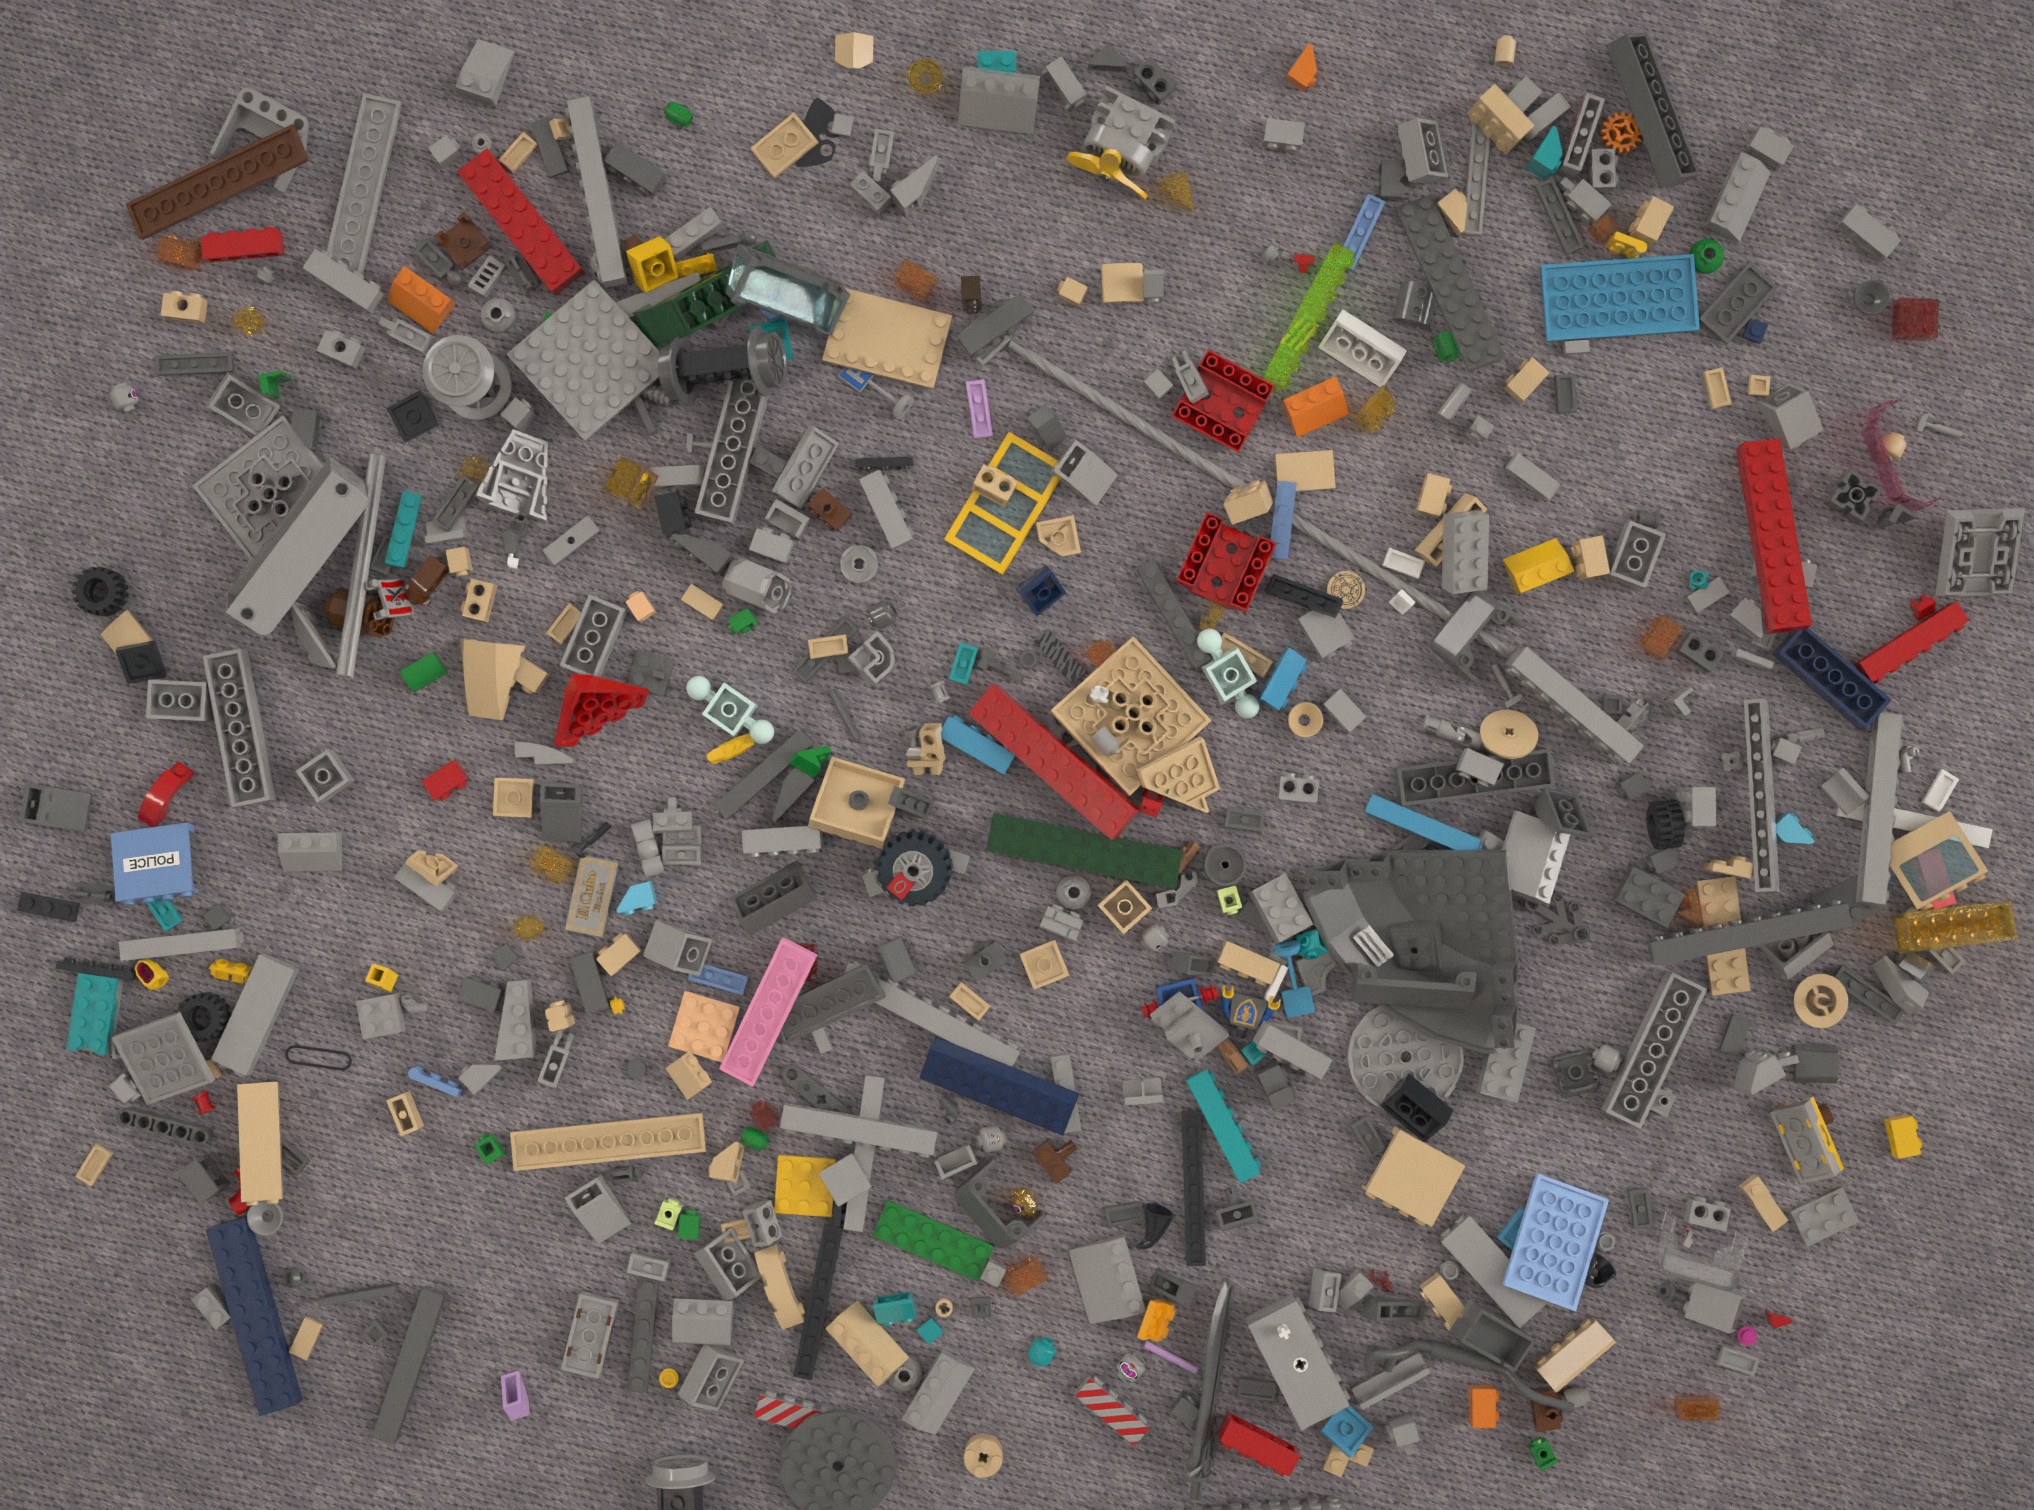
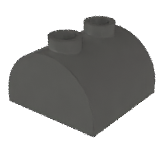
[1392,281,1436,329]

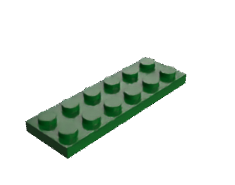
[872,1200,994,1281]

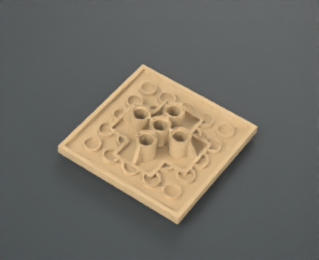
[1050,636,1212,797]

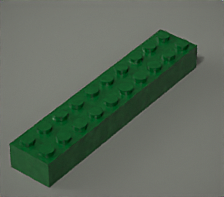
[986,813,1183,889]

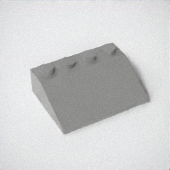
[958,66,1041,135]
[1502,811,1570,904]
[1068,1233,1146,1324]

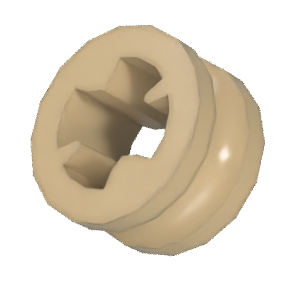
[935,1298,953,1317]

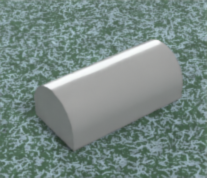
[1436,383,1471,424]

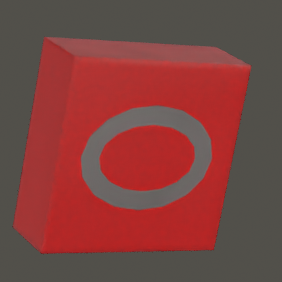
[887,872,915,900]

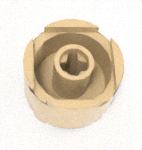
[964,1433,1003,1478]

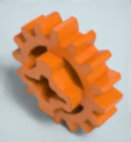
[1599,111,1642,155]

